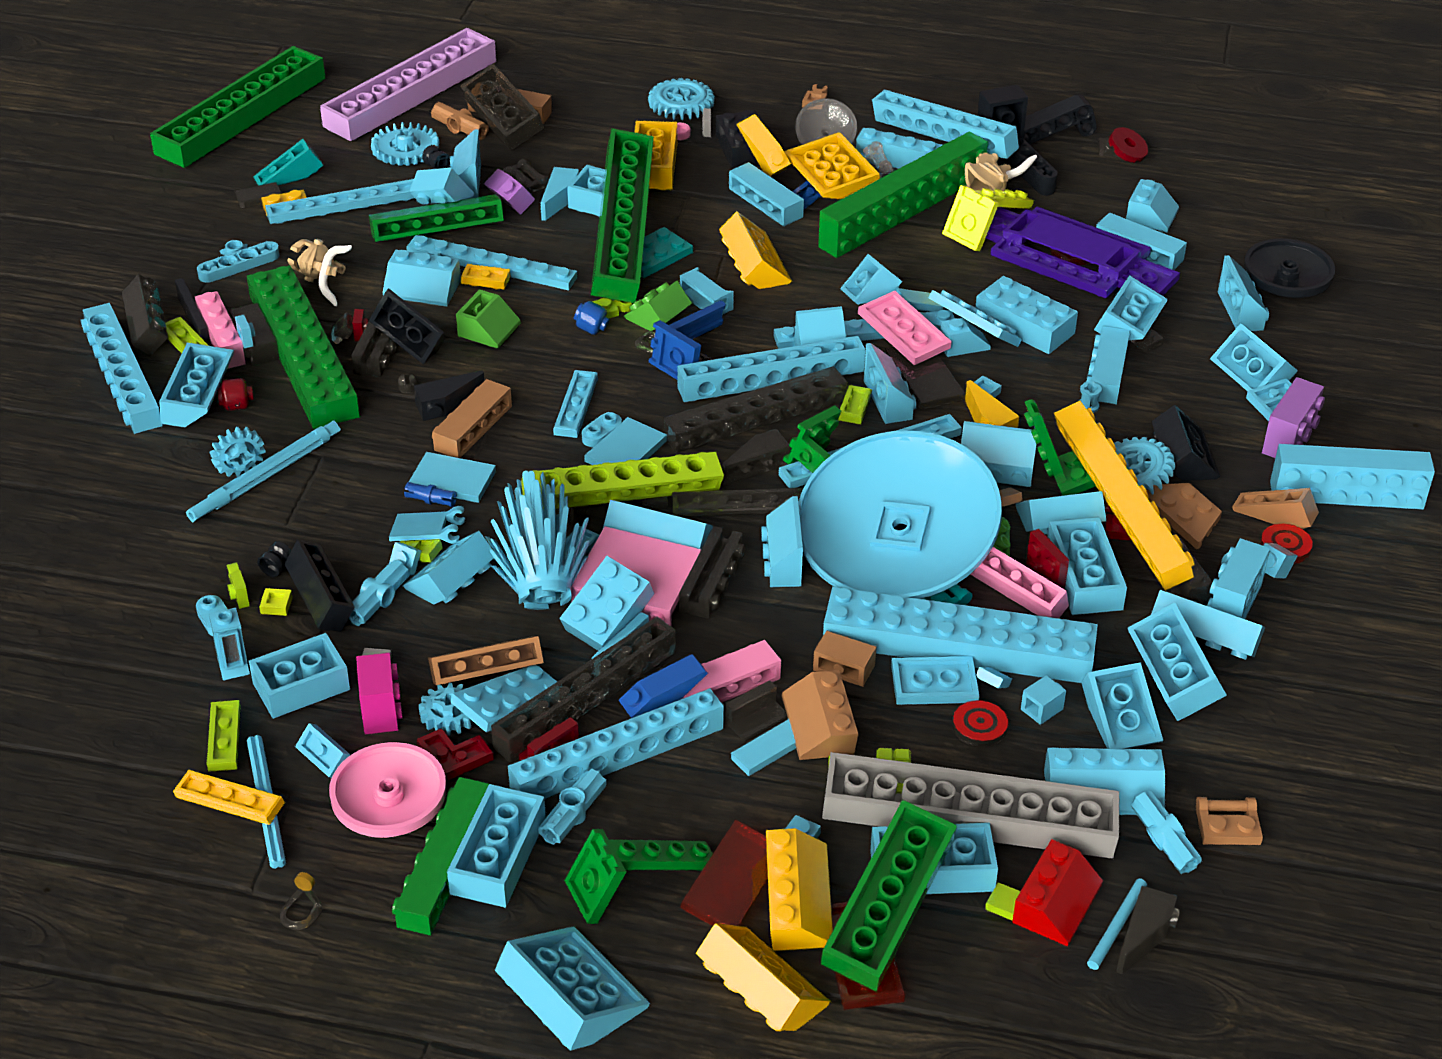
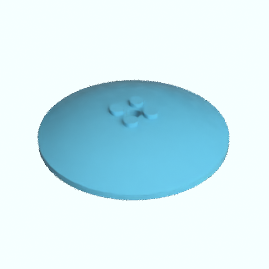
[798,431,1002,599]

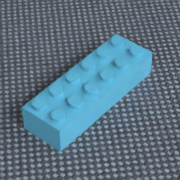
[1270,444,1435,509]

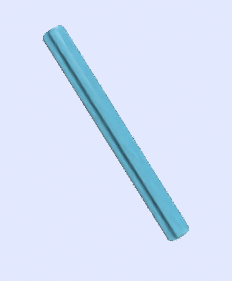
[247,735,286,869]

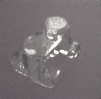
[861,141,894,178]

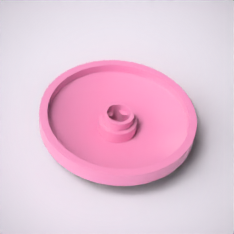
[329,742,446,837]

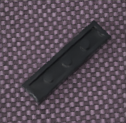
[175,278,211,346]

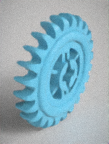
[648,78,715,120]
[371,122,439,166]
[1114,437,1175,495]

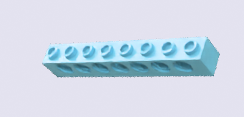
[872,90,1019,159]
[81,303,162,434]
[677,336,865,402]
[508,688,724,799]

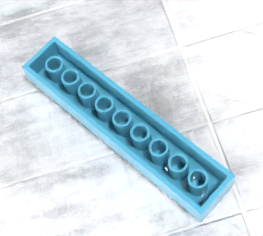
[823,586,1098,683]

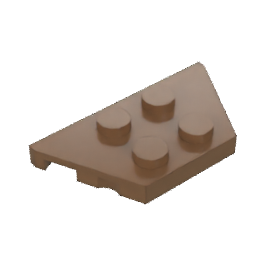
[1146,483,1222,549]

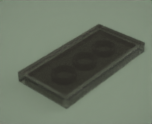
[884,346,965,410]

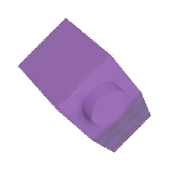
[484,169,535,215]

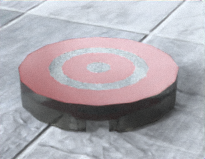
[953,700,1008,747]

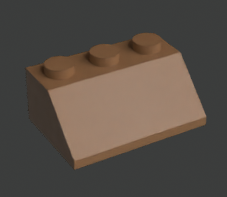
[782,670,858,760]

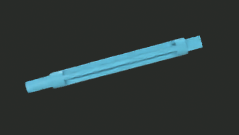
[186,420,341,522]

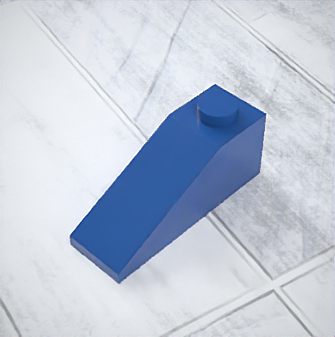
[619,654,708,718]

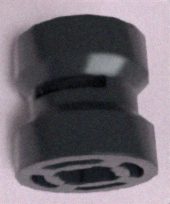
[422,145,450,169]
[257,541,292,577]

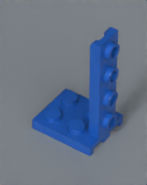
[649,300,726,380]

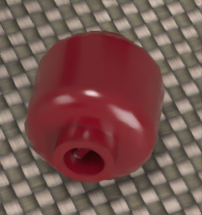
[218,378,254,411]

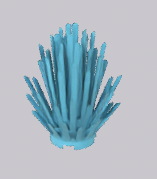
[485,471,589,610]

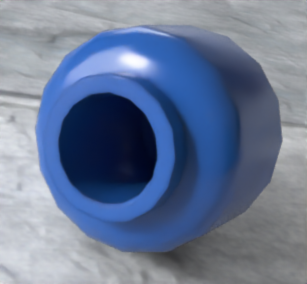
[574,301,609,335]

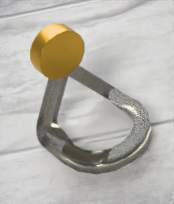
[280,872,323,930]

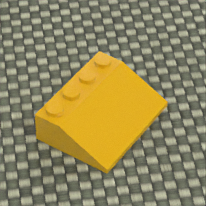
[784,132,880,199]

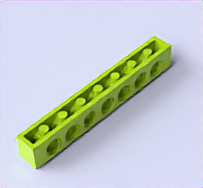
[521,452,724,509]

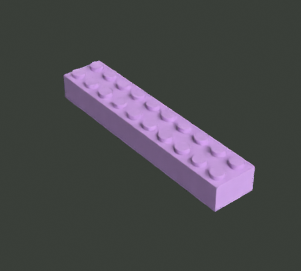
[320,28,496,141]

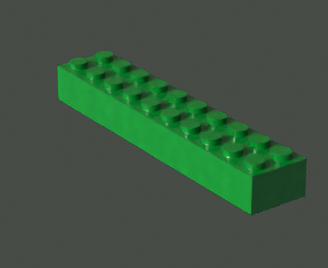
[150,46,325,168]
[591,128,654,303]
[818,131,988,258]
[247,265,360,429]

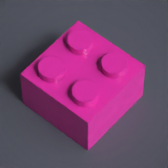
[356,653,403,734]

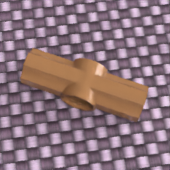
[431,102,489,141]

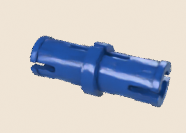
[404,482,457,507]

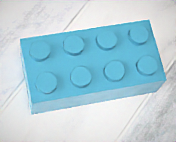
[976,276,1078,354]
[1048,517,1127,615]
[1127,602,1227,721]
[447,784,546,908]
[870,823,998,894]

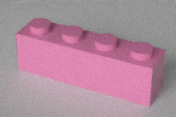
[195,291,246,369]
[970,547,1069,619]
[682,640,781,703]

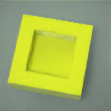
[259,588,293,616]

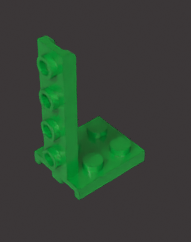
[1024,399,1096,496]
[783,405,842,473]
[564,829,718,924]

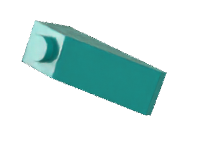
[253,139,323,190]

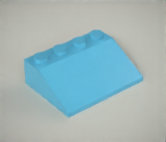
[495,927,650,1050]

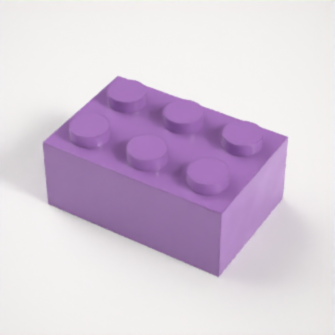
[1262,377,1325,458]

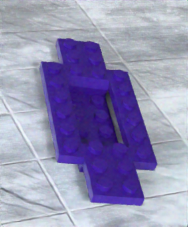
[986,207,1180,298]

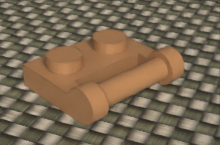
[1196,797,1263,845]

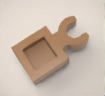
[802,84,828,111]

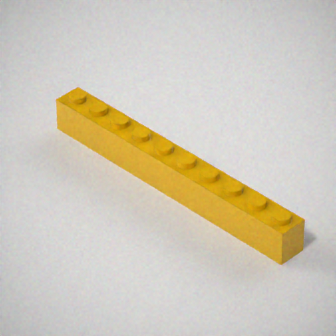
[1054,401,1195,591]

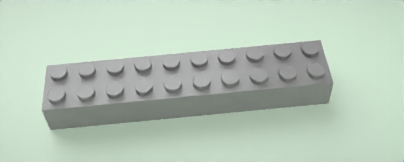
[822,752,1119,858]

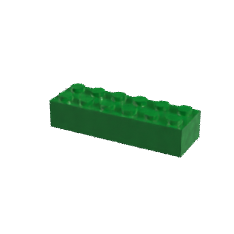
[821,799,957,992]

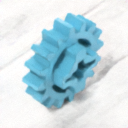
[210,427,265,477]
[419,683,473,735]

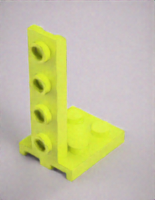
[942,185,1034,251]

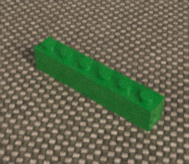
[369,194,504,242]
[392,777,492,936]

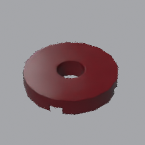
[1109,127,1148,163]

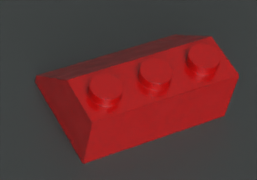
[1012,839,1103,947]

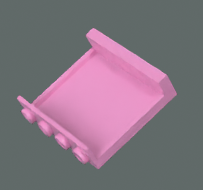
[571,527,701,630]

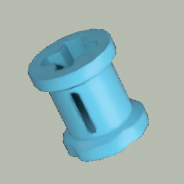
[1079,382,1102,413]

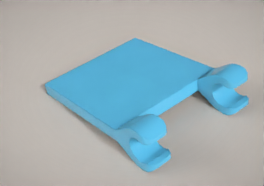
[389,506,465,544]

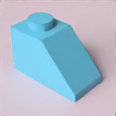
[940,318,991,357]

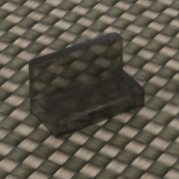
[725,680,788,741]

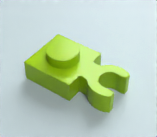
[592,298,632,318]
[393,539,443,563]
[227,562,249,609]

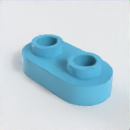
[582,412,622,447]
[196,595,227,636]

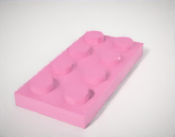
[858,291,952,365]

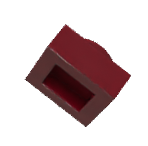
[352,309,369,341]

